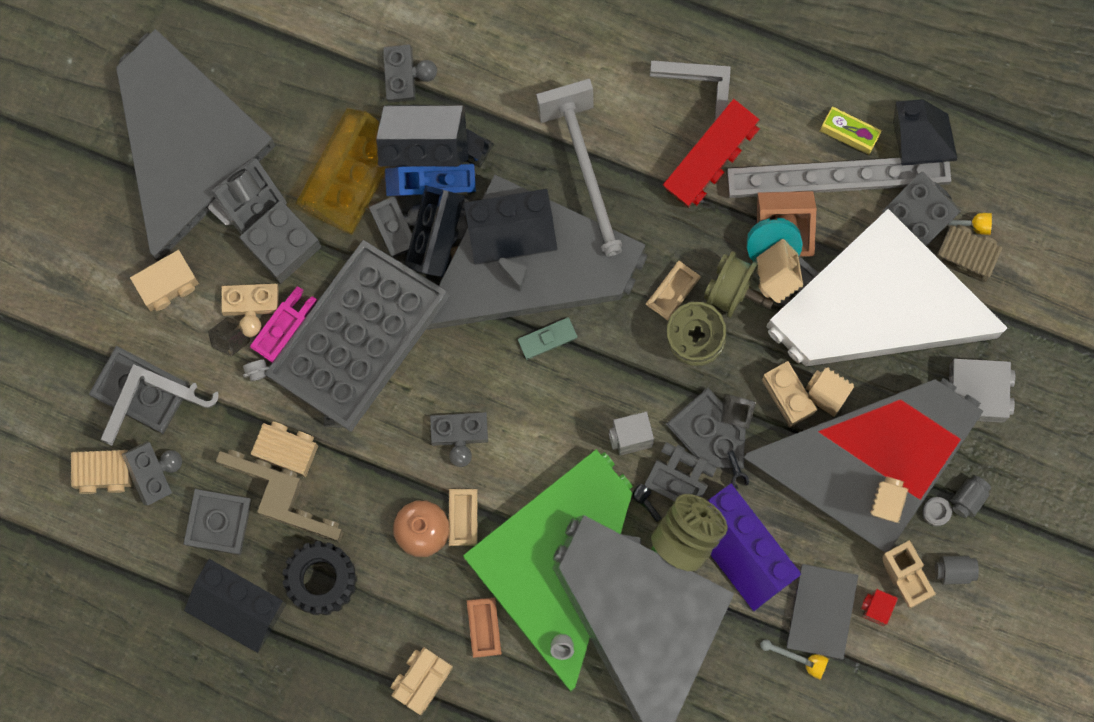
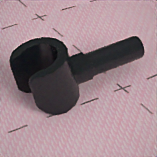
[727,450,749,489]
[632,484,662,522]

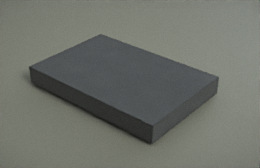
[89,346,191,434]
[786,564,858,660]

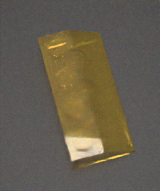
[295,108,388,234]

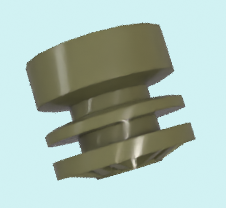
[667,302,726,366]
[651,494,728,571]

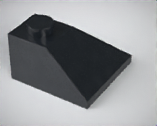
[893,99,957,166]

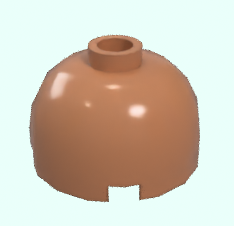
[393,501,449,557]

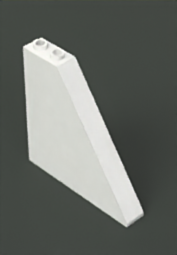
[766,209,1007,366]

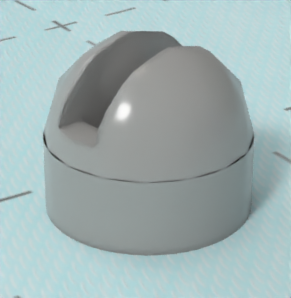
[551,634,574,660]

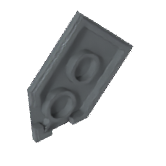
[666,388,746,469]

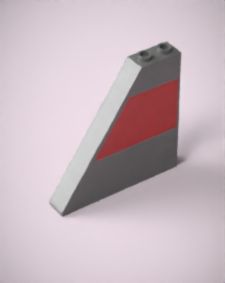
[744,378,983,553]

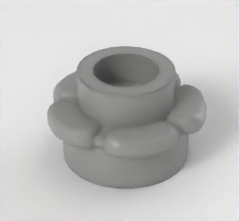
[243,359,269,382]

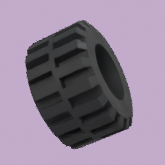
[283,541,357,616]

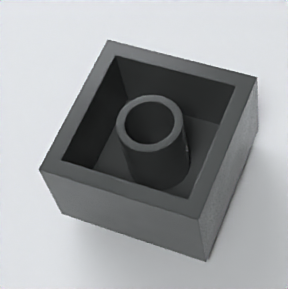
[239,200,321,284]

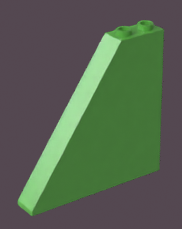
[463,449,633,692]

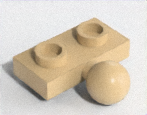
[222,284,279,337]

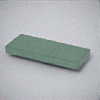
[518,317,578,360]

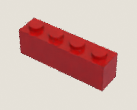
[663,99,760,208]

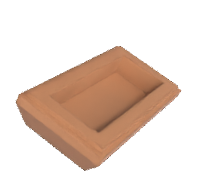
[467,598,501,658]

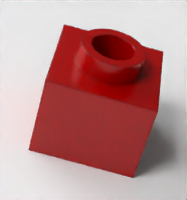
[861,589,898,627]

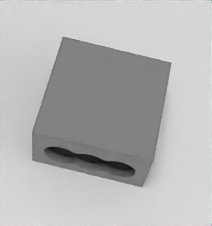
[949,359,1015,422]

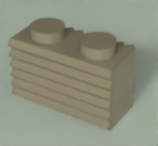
[936,225,1002,282]

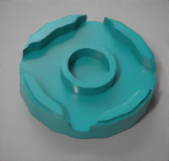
[746,218,803,265]

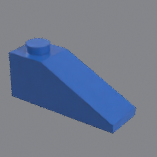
[385,164,476,196]

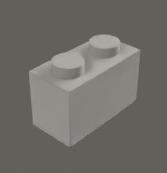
[609,412,654,456]

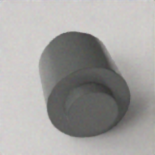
[951,475,991,518]
[934,555,979,585]

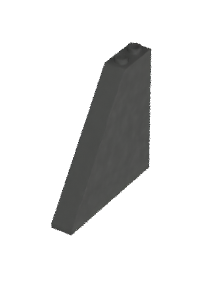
[116,29,275,261]
[426,175,648,330]
[553,515,734,722]

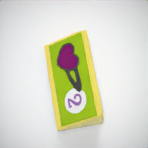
[820,106,882,155]

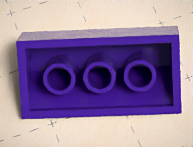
[708,483,801,612]

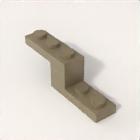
[216,449,344,543]

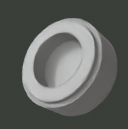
[922,497,952,527]

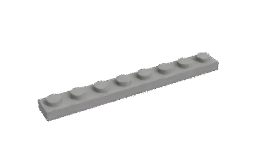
[727,158,951,198]

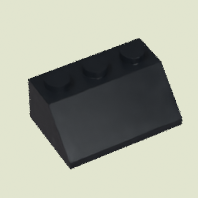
[377,105,468,167]
[404,185,465,277]
[464,188,557,265]
[184,559,287,653]

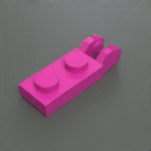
[250,287,317,363]

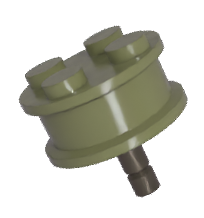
[704,251,774,319]

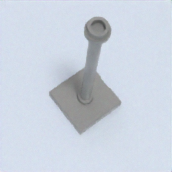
[536,79,622,257]

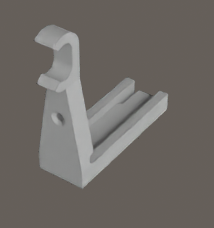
[650,61,731,120]
[101,364,218,446]

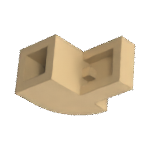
[882,540,935,609]

